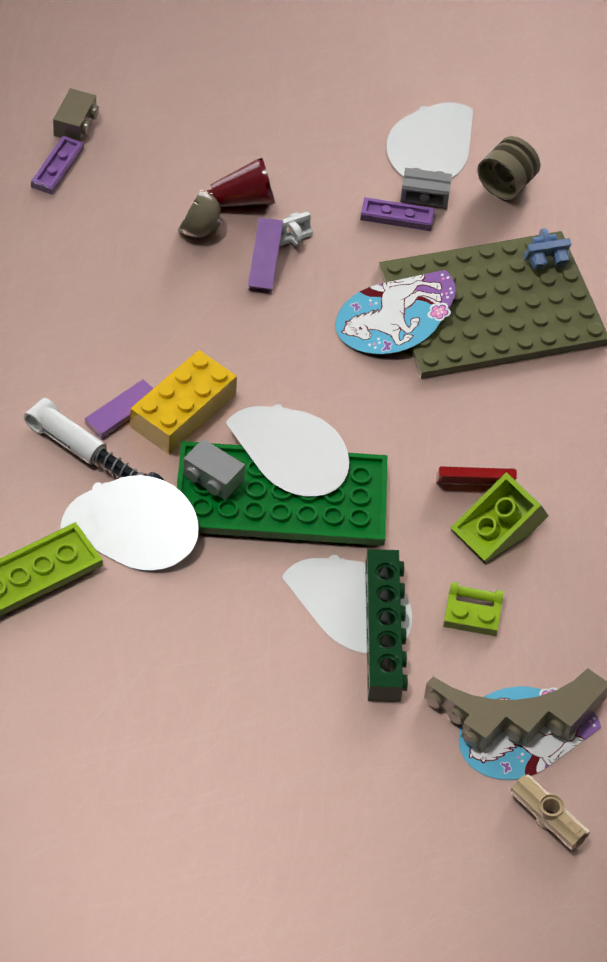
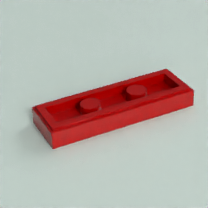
[436,466,517,485]

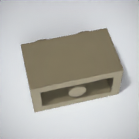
[53,88,99,142]

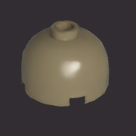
[177,189,222,239]

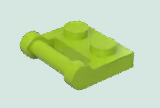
[443,582,504,636]

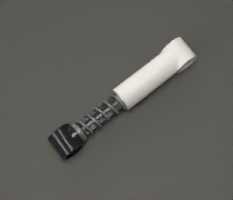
[24,398,165,481]

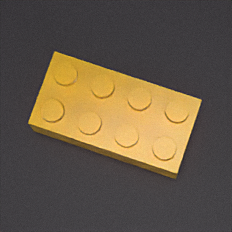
[130,349,237,455]

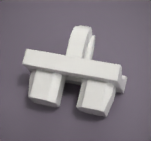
[280,211,313,246]

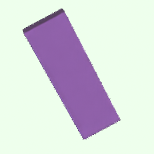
[31,136,84,195]
[360,197,435,231]
[248,217,283,292]
[85,379,153,439]

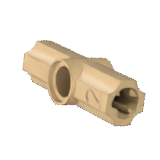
[510,774,590,850]

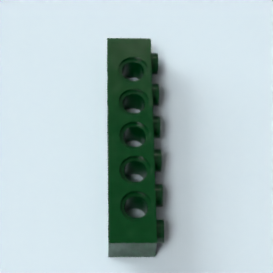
[365,549,408,702]

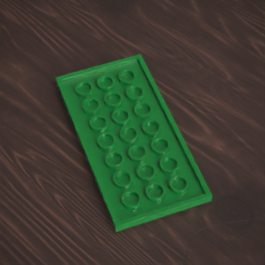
[177,441,388,546]

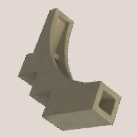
[424,668,607,752]

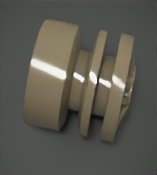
[477,136,541,200]

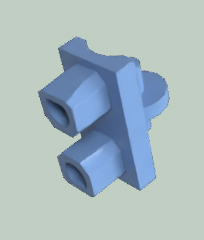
[523,228,572,270]

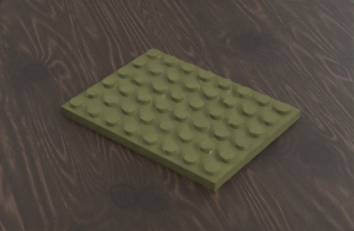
[378,231,607,379]

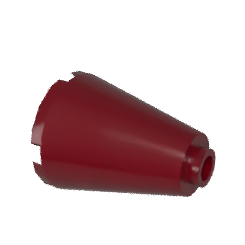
[207,158,275,207]

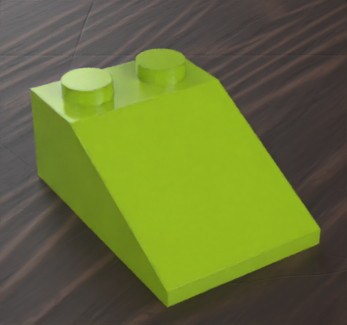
[450,472,549,562]

